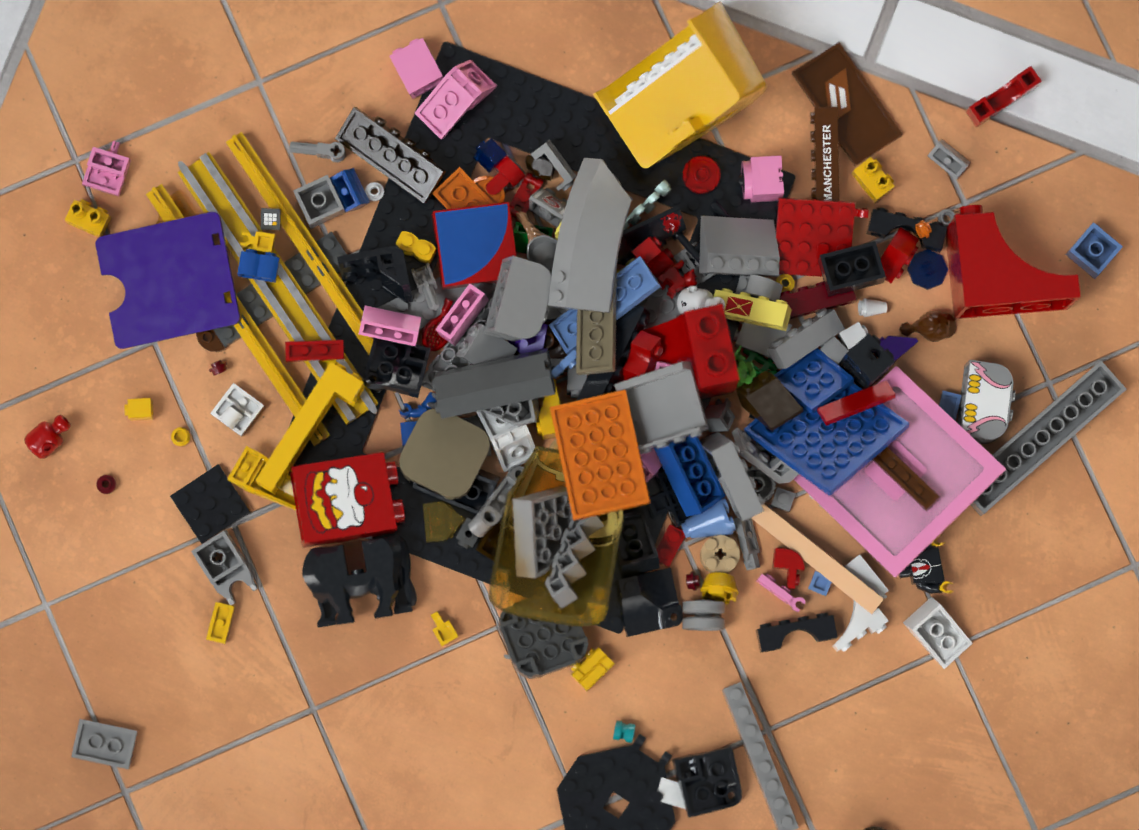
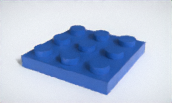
[774,348,854,414]

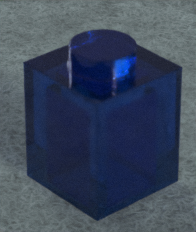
[474,138,507,173]

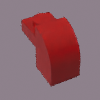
[772,548,805,590]

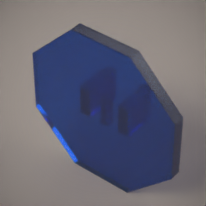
[907,249,948,290]

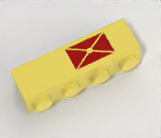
[714,288,792,331]

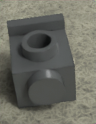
[456,517,479,549]

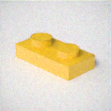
[206,602,235,644]

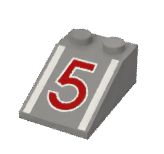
[529,188,568,227]

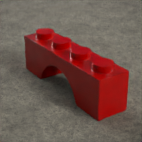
[966,66,1042,127]

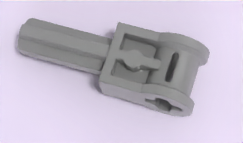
[289,141,346,163]
[411,263,440,311]

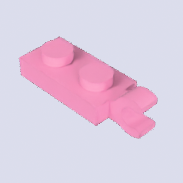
[756,574,806,612]

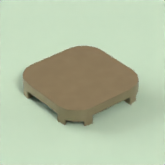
[399,409,490,500]

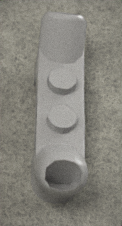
[468,466,526,537]

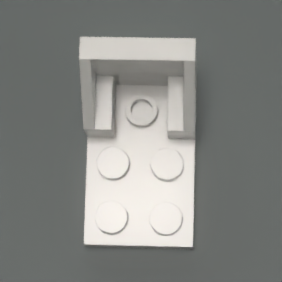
[476,411,539,473]

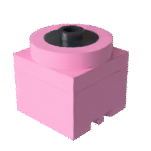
[739,156,784,202]

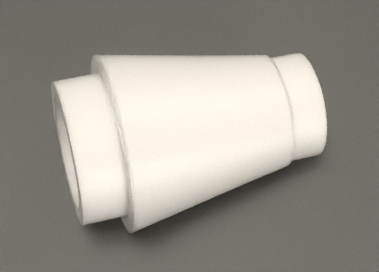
[858,298,887,317]

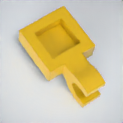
[431,611,458,646]

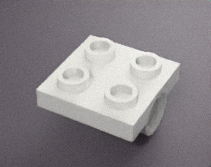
[210,383,265,437]

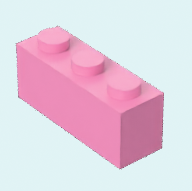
[435,284,489,346]
[359,306,421,346]

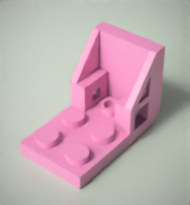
[415,60,497,139]

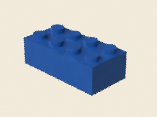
[654,435,725,517]

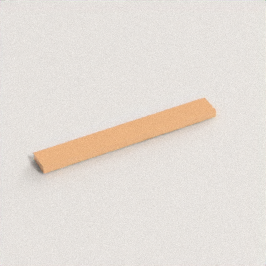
[752,503,884,614]

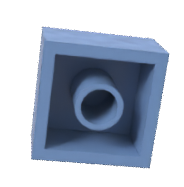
[1065,222,1123,279]

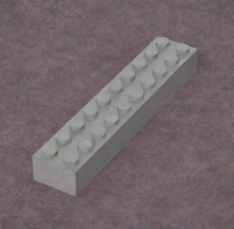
[971,361,1126,516]

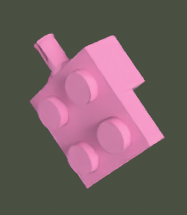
[82,141,131,197]

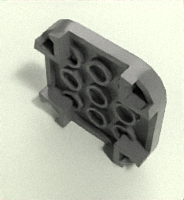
[498,590,588,679]

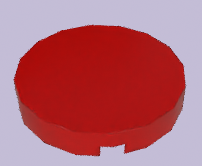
[683,156,720,194]

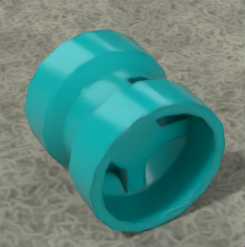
[613,720,636,743]

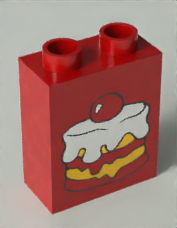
[290,452,405,548]

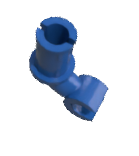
[399,392,437,418]

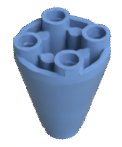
[681,499,736,538]

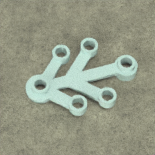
[624,180,672,230]

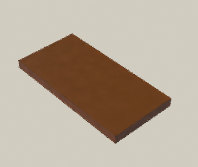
[792,42,903,166]

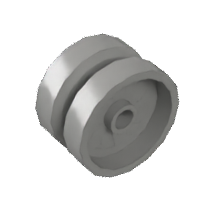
[682,600,725,631]

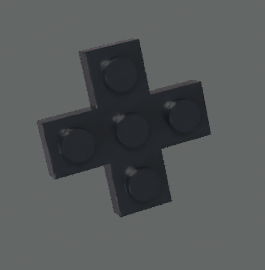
[647,469,691,527]

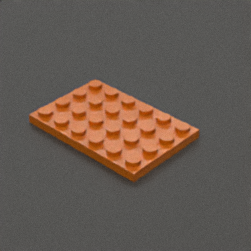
[550,389,650,521]

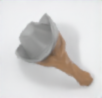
[516,211,557,276]

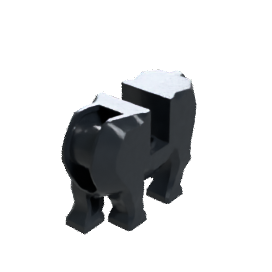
[302,535,417,628]

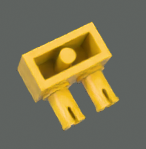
[851,157,894,203]
[65,199,111,237]

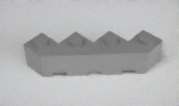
[545,513,604,609]

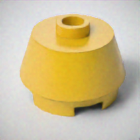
[700,572,739,604]

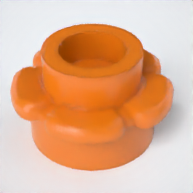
[915,220,932,238]

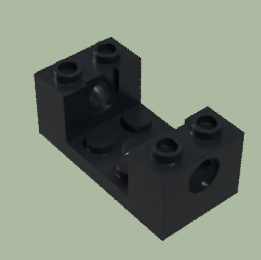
[838,333,895,390]

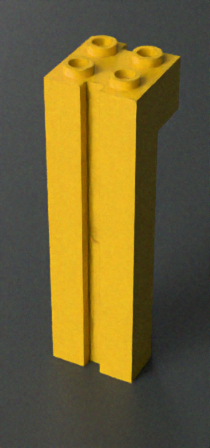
[255,362,365,495]

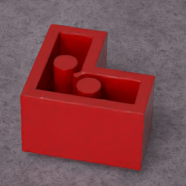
[880,227,920,283]

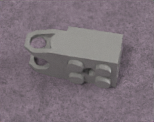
[191,530,258,605]

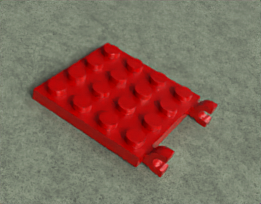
[776,197,869,277]

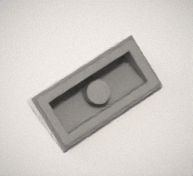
[928,139,970,180]

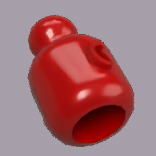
[24,415,71,459]

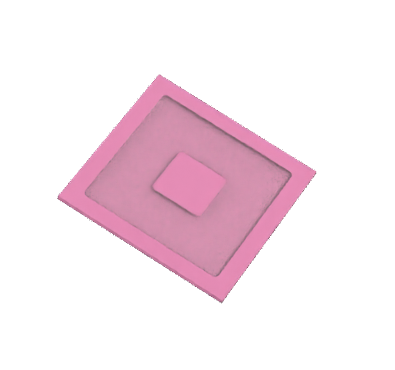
[793,366,1006,578]

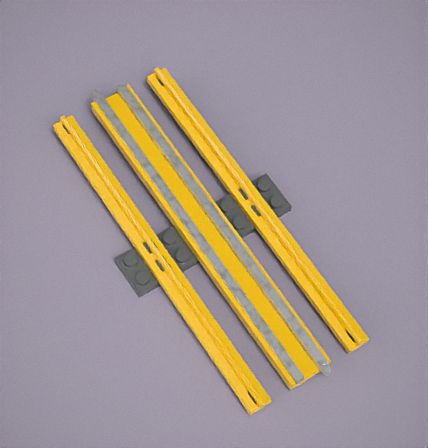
[146,132,396,447]

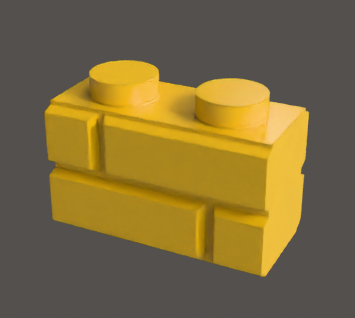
[571,647,615,691]

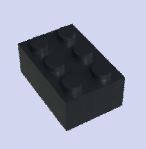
[818,241,886,297]

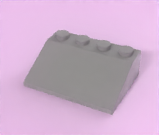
[699,216,780,277]

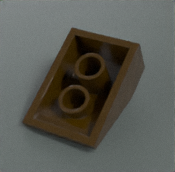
[736,370,803,431]

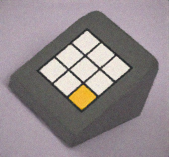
[261,208,281,230]

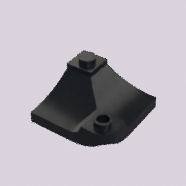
[363,338,431,398]
[615,568,683,637]
[672,746,742,818]

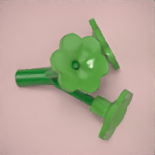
[734,345,778,388]

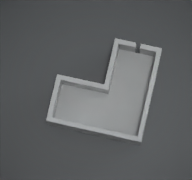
[700,432,764,521]

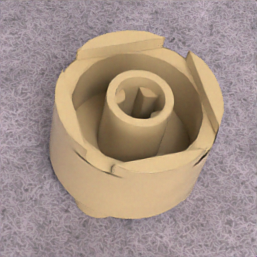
[700,535,740,573]

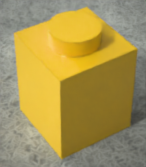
[124,398,153,421]

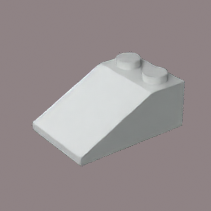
[903,597,973,669]

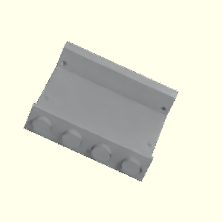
[614,362,709,454]

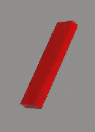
[817,380,895,426]

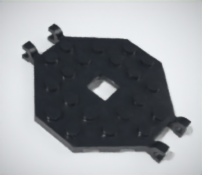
[557,734,676,830]

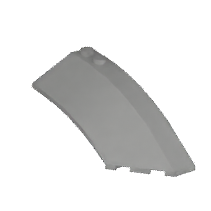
[548,158,633,313]

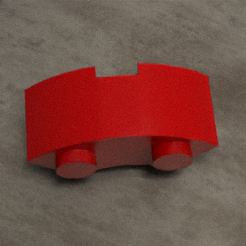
[632,236,674,278]
[623,330,663,381]

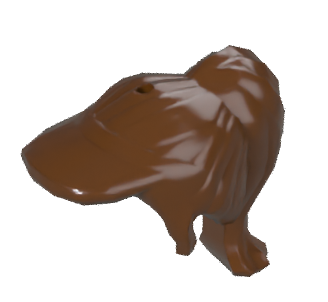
[899,311,956,342]

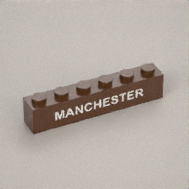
[810,106,839,201]

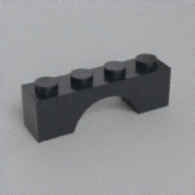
[866,208,947,253]
[756,612,838,653]

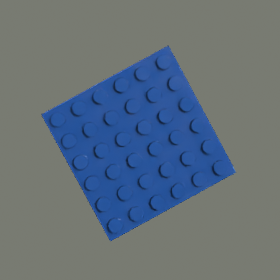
[744,383,909,496]

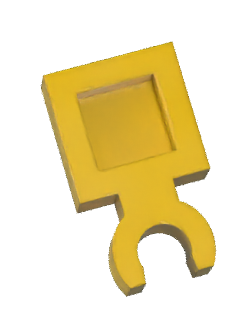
[240,231,276,253]

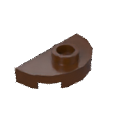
[196,330,225,352]

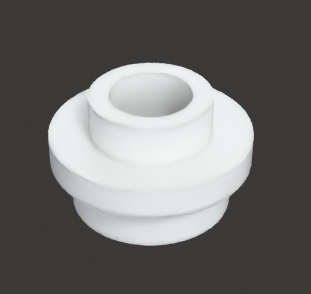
[365,182,384,201]

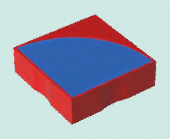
[432,202,517,290]

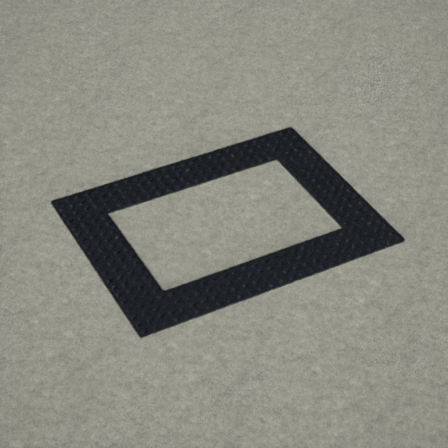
[288,42,795,634]

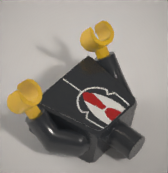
[899,534,953,594]

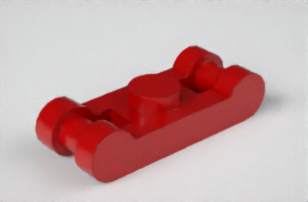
[509,172,544,223]

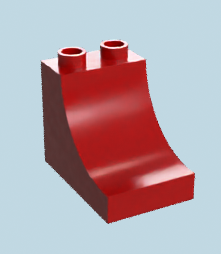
[945,205,1081,319]
[617,304,740,399]

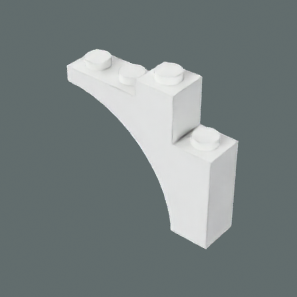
[832,554,889,652]

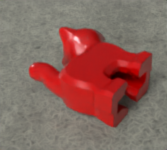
[657,260,697,299]

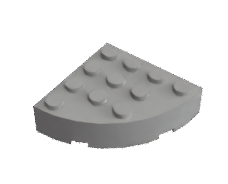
[512,486,572,578]

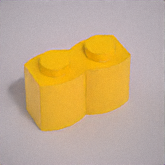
[396,231,436,264]

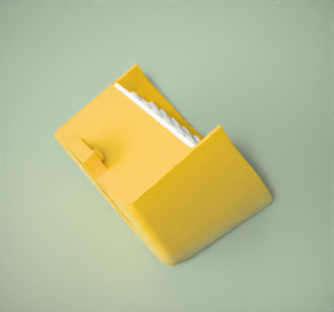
[593,1,767,168]

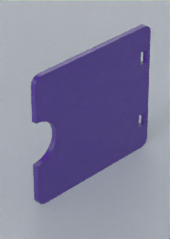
[95,212,240,349]

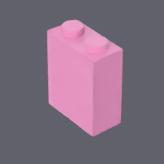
[390,38,444,99]

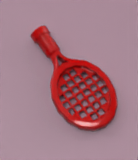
[421,298,454,351]

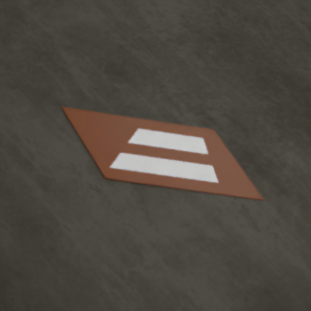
[825,68,851,118]

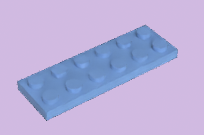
[549,256,661,355]

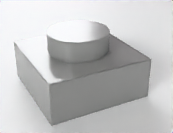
[771,487,795,512]

